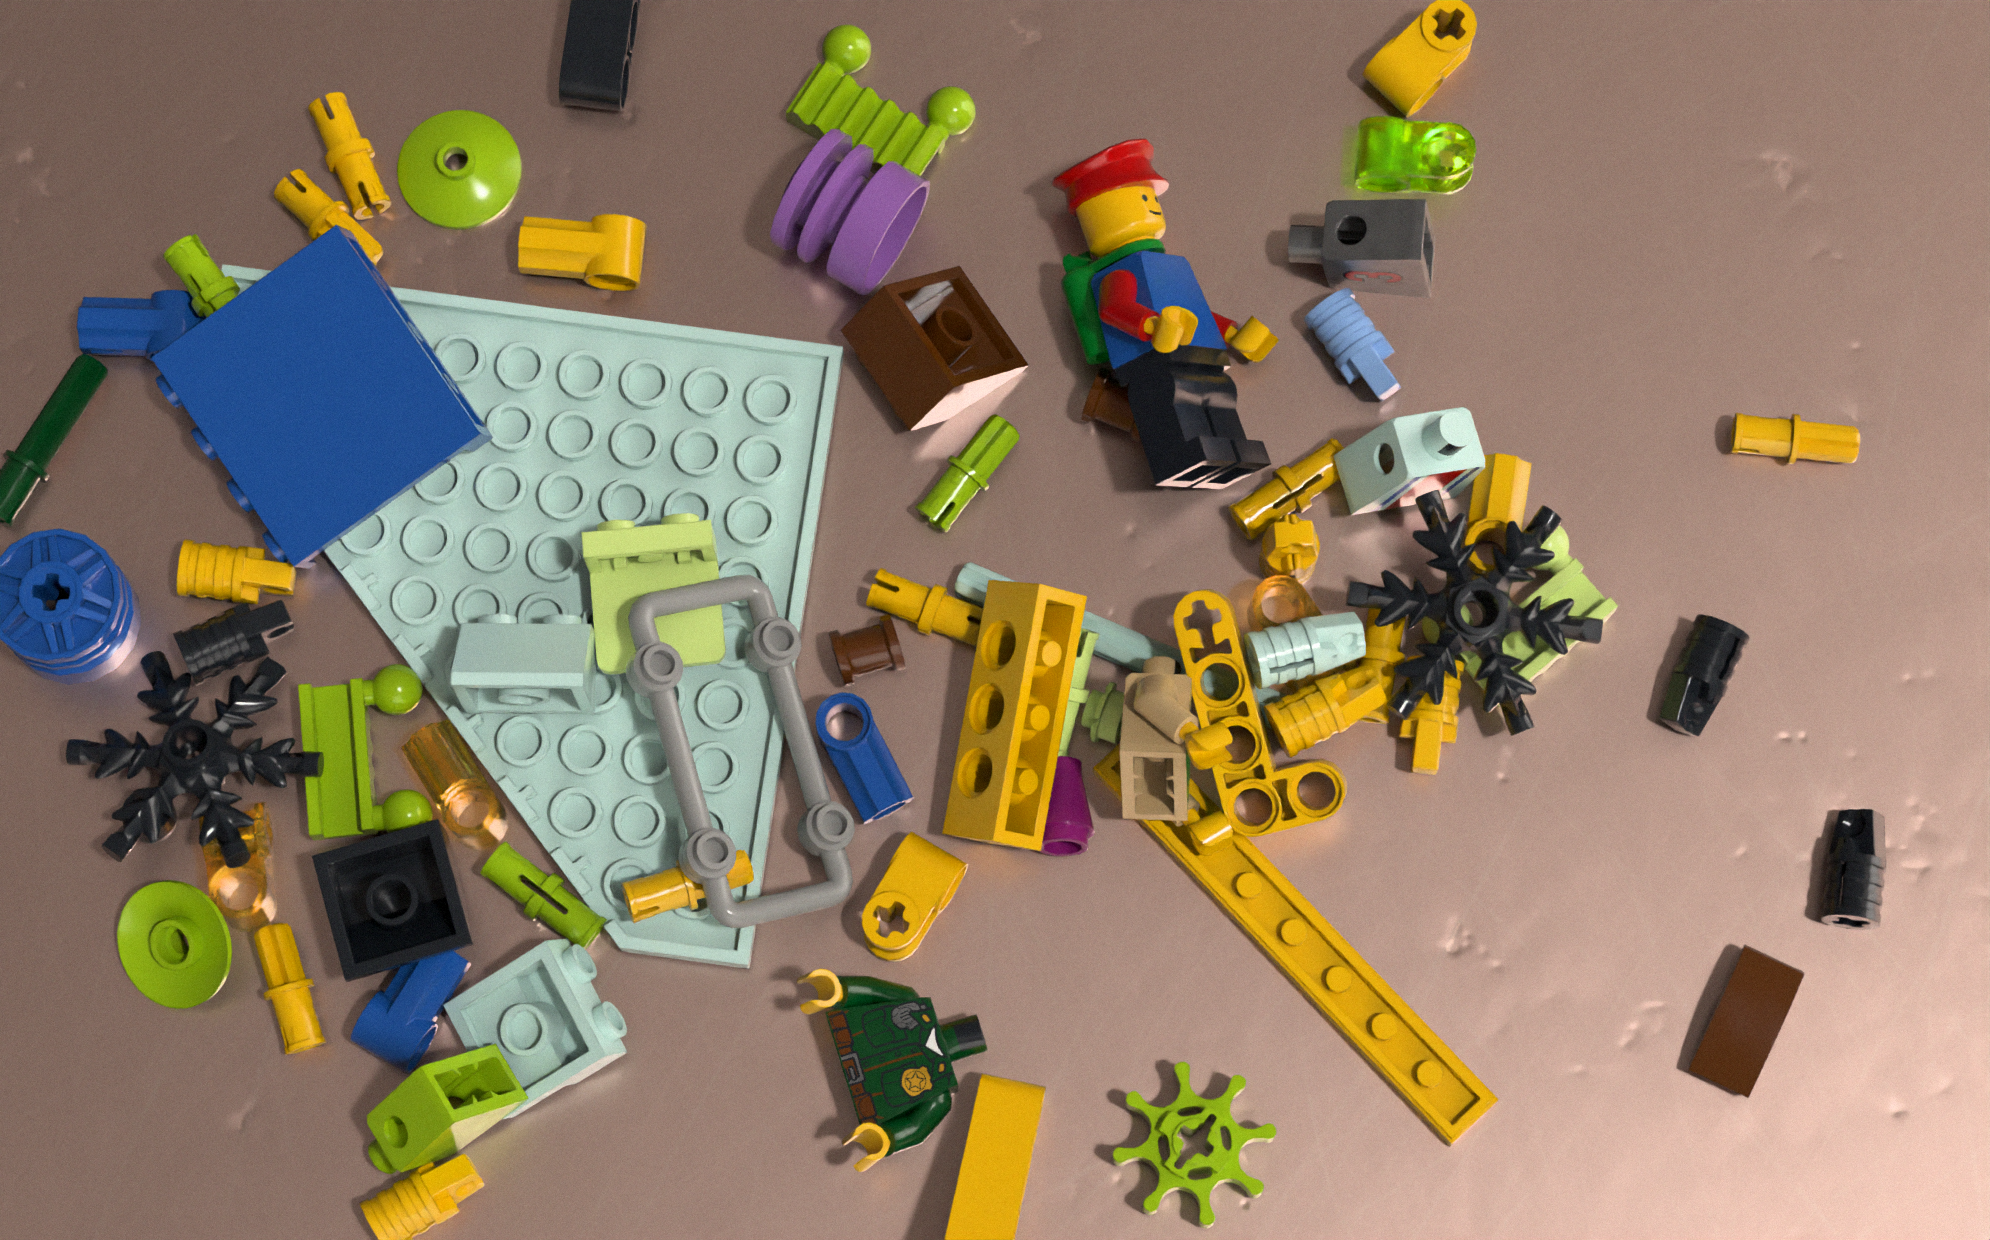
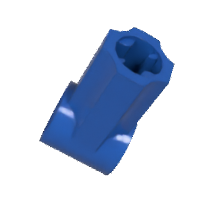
[77,290,206,361]
[815,692,914,825]
[351,951,471,1074]

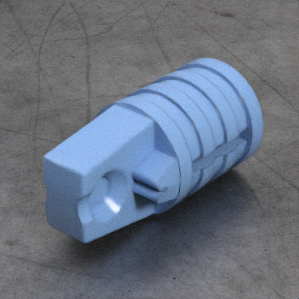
[1304,288,1401,402]

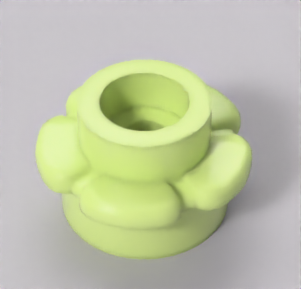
[1081,682,1124,744]

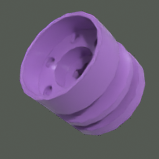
[770,129,930,295]

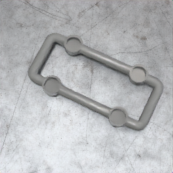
[626,575,855,928]

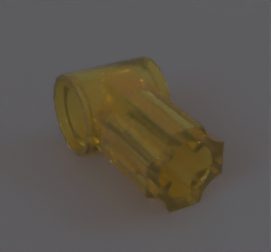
[401,719,508,849]

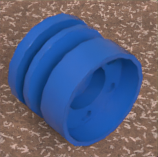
[0,528,142,685]

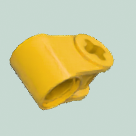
[1362,0,1477,118]
[862,831,968,962]

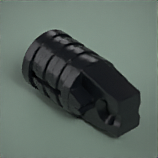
[173,600,294,686]
[1659,614,1750,737]
[1821,809,1886,930]

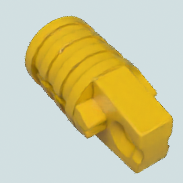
[1259,514,1320,589]
[177,539,297,604]
[1399,655,1465,775]
[1264,664,1387,758]
[359,1154,484,1240]

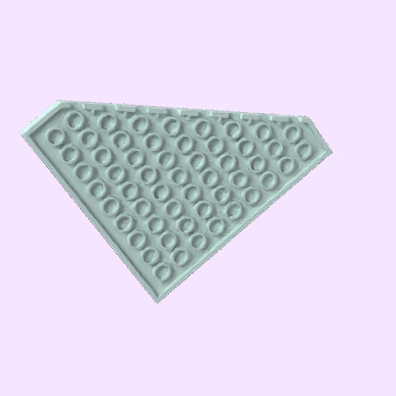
[221,264,844,969]

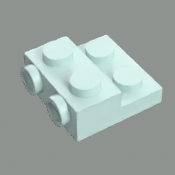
[443,938,627,1120]

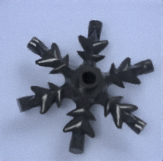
[1346,489,1603,736]
[66,651,324,868]

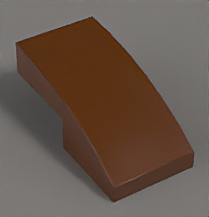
[1688,944,1804,1098]

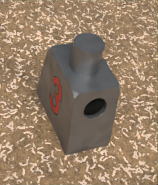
[1288,199,1436,298]

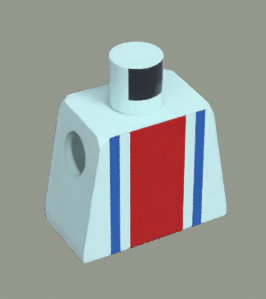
[1334,407,1485,515]

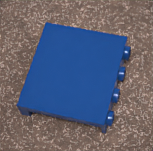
[151,225,493,569]

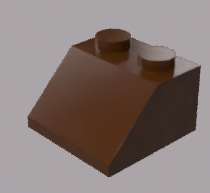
[840,266,1029,431]

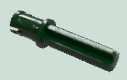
[0,353,108,527]

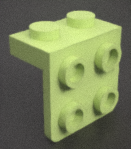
[581,513,726,675]

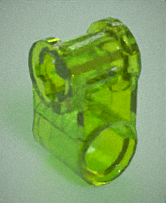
[1354,116,1476,195]

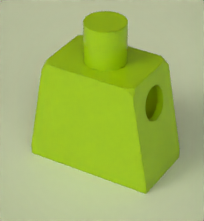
[367,1043,529,1174]

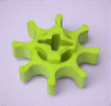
[1112,1062,1276,1229]

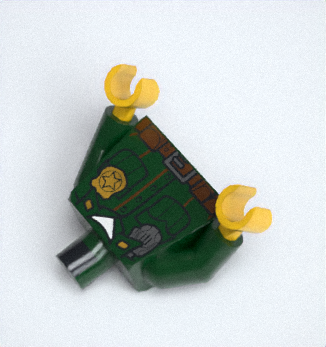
[797,969,988,1172]

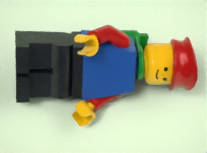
[1051,138,1279,489]

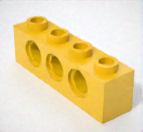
[942,580,1087,851]

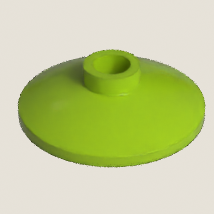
[397,110,522,230]
[117,880,232,1009]

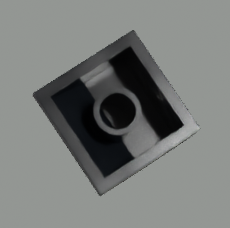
[312,819,474,982]

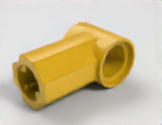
[518,214,647,292]
[1462,453,1532,574]

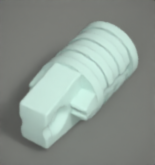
[1244,612,1366,689]

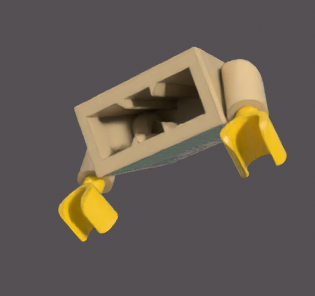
[1120,656,1233,856]

